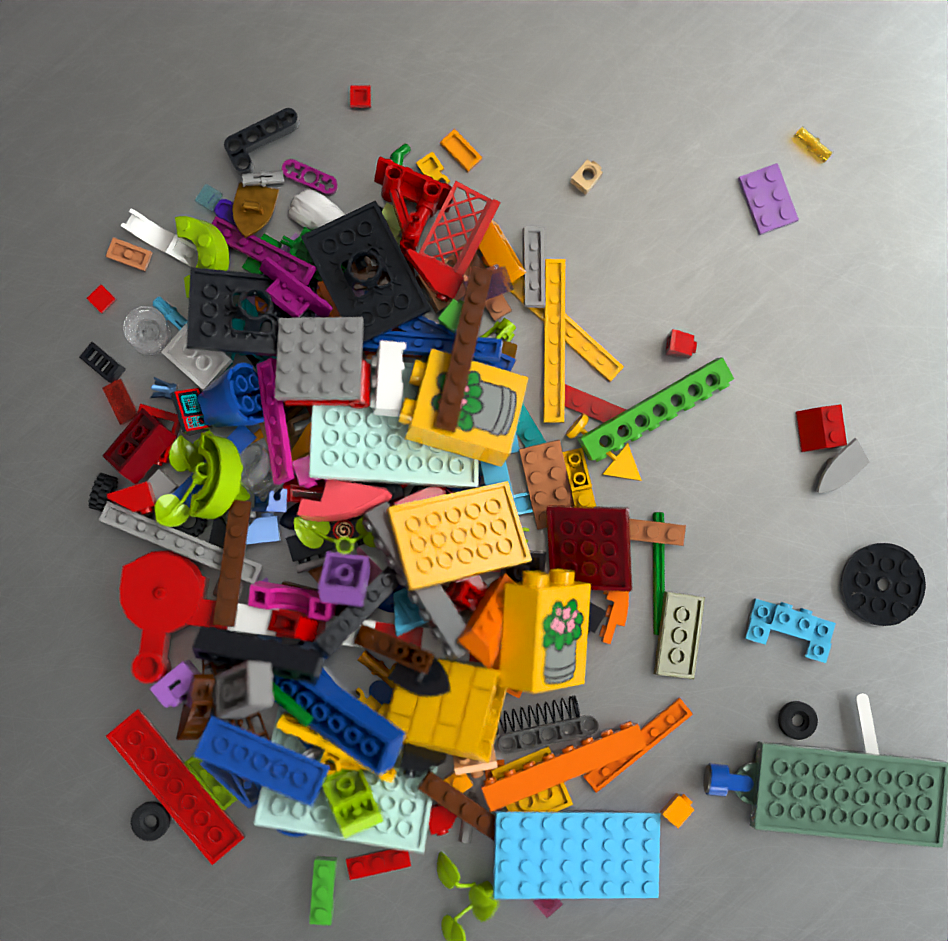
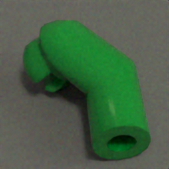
[390,143,411,166]

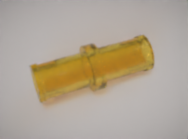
[794,126,833,163]

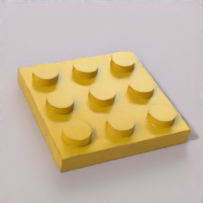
[491,746,573,812]

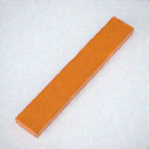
[583,698,693,793]

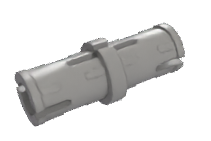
[242,170,284,187]

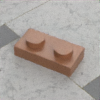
[106,237,153,272]

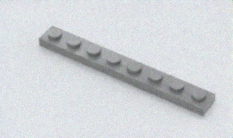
[99,501,263,584]

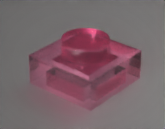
[533,899,563,918]

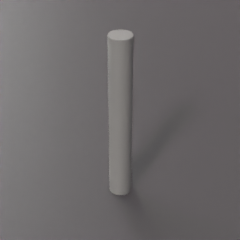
[295,547,358,573]

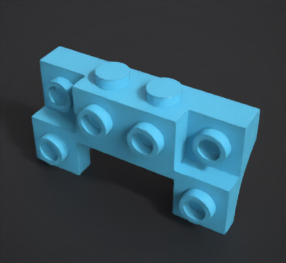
[478,431,533,515]
[745,598,836,663]

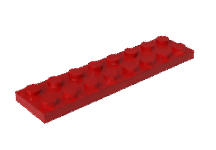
[106,709,246,865]

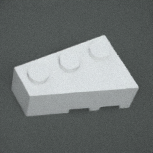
[370,341,406,417]

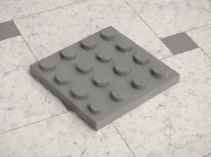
[275,317,364,400]

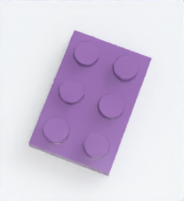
[738,163,799,235]

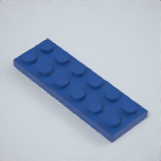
[193,716,330,807]

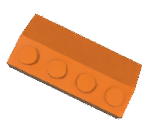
[458,573,515,668]

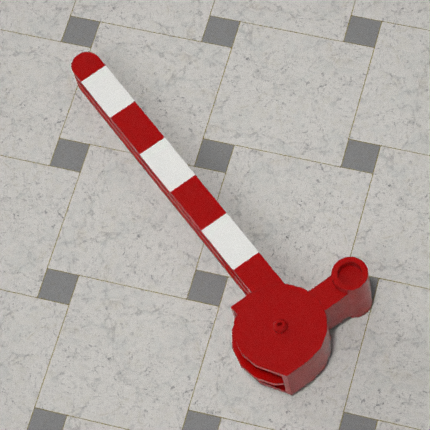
[120,550,482,683]

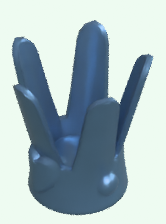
[150,377,178,399]

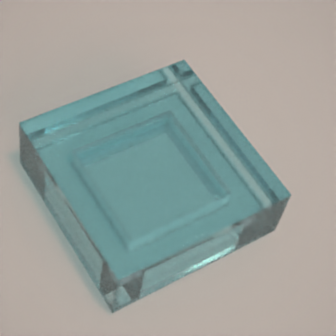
[195,184,223,211]

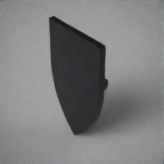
[388,642,451,697]

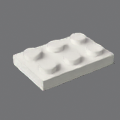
[162,322,233,390]

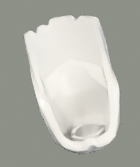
[288,188,345,231]

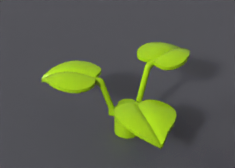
[154,435,250,527]
[294,517,377,554]
[437,851,499,941]

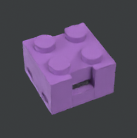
[150,659,201,708]

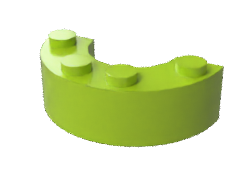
[175,216,229,298]
[189,433,243,519]

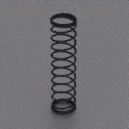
[496,695,580,735]

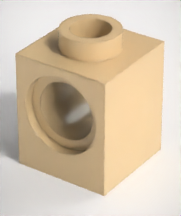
[570,159,603,195]

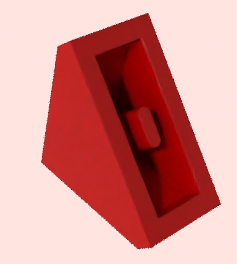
[450,580,484,613]

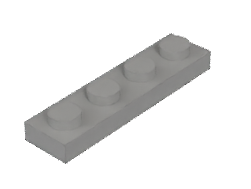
[523,226,546,308]

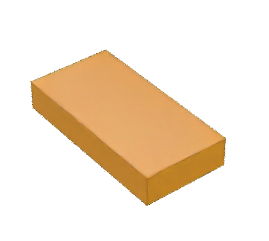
[440,128,483,173]

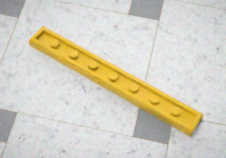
[543,259,565,423]
[491,269,624,382]

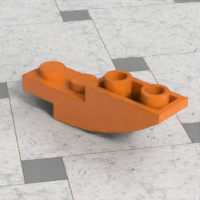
[599,591,629,644]

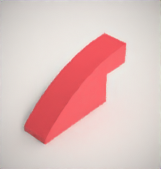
[297,479,392,522]

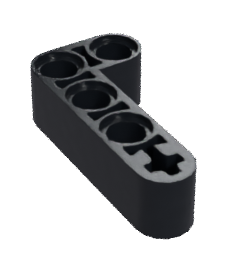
[224,108,300,176]

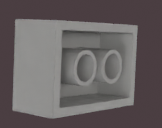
[216,661,274,720]

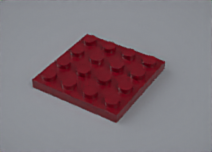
[546,505,632,592]

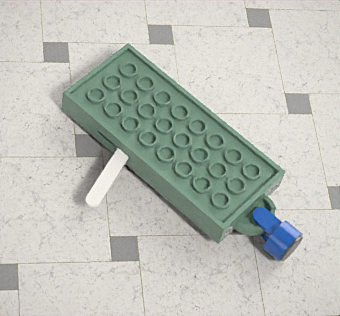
[704,693,948,848]

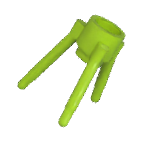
[481,318,516,342]

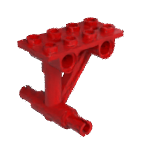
[374,157,455,261]

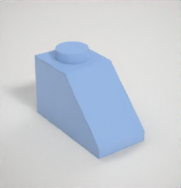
[246,512,282,545]

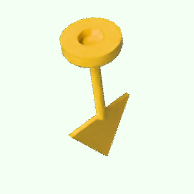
[565,413,642,481]

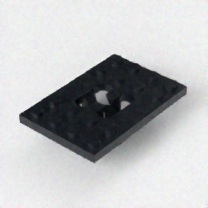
[301,200,431,344]
[186,267,316,357]

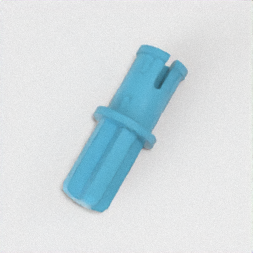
[153,297,188,331]

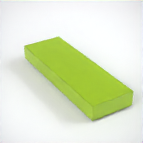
[184,755,238,811]

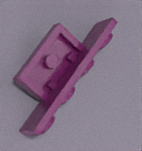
[259,257,333,318]

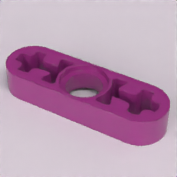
[282,159,338,196]

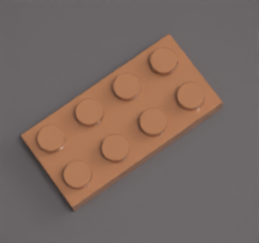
[519,440,574,530]

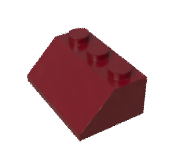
[102,408,176,485]

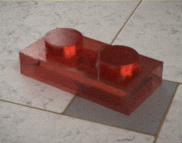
[102,379,138,425]

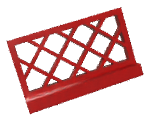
[419,181,501,276]

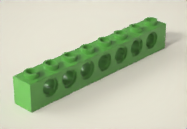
[577,357,734,462]

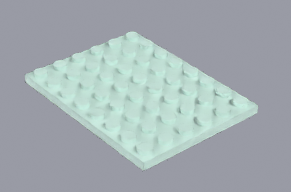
[309,359,479,489]
[254,706,438,854]

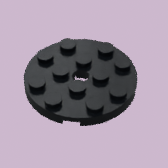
[841,543,926,626]

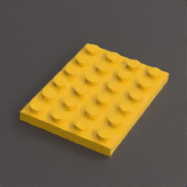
[387,481,532,591]

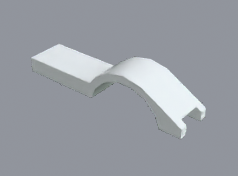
[121,208,198,268]

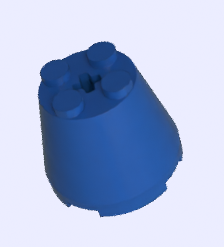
[197,363,264,428]

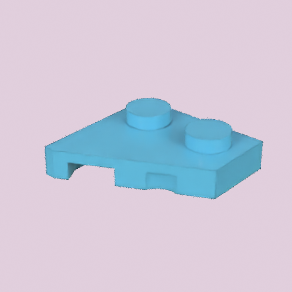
[394,588,426,636]

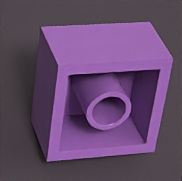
[318,552,371,606]

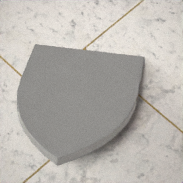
[816,438,870,493]

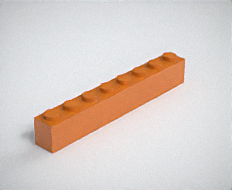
[481,721,647,812]

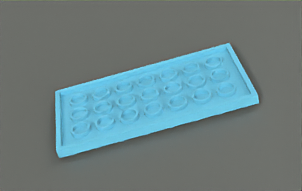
[493,811,661,899]

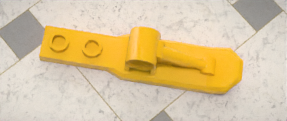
[276,711,396,783]

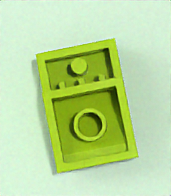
[322,769,384,839]

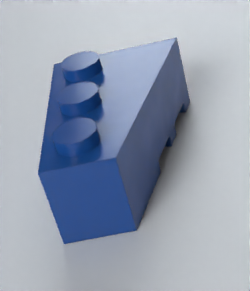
[199,761,262,809]

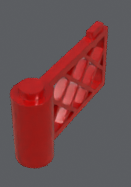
[285,359,371,408]

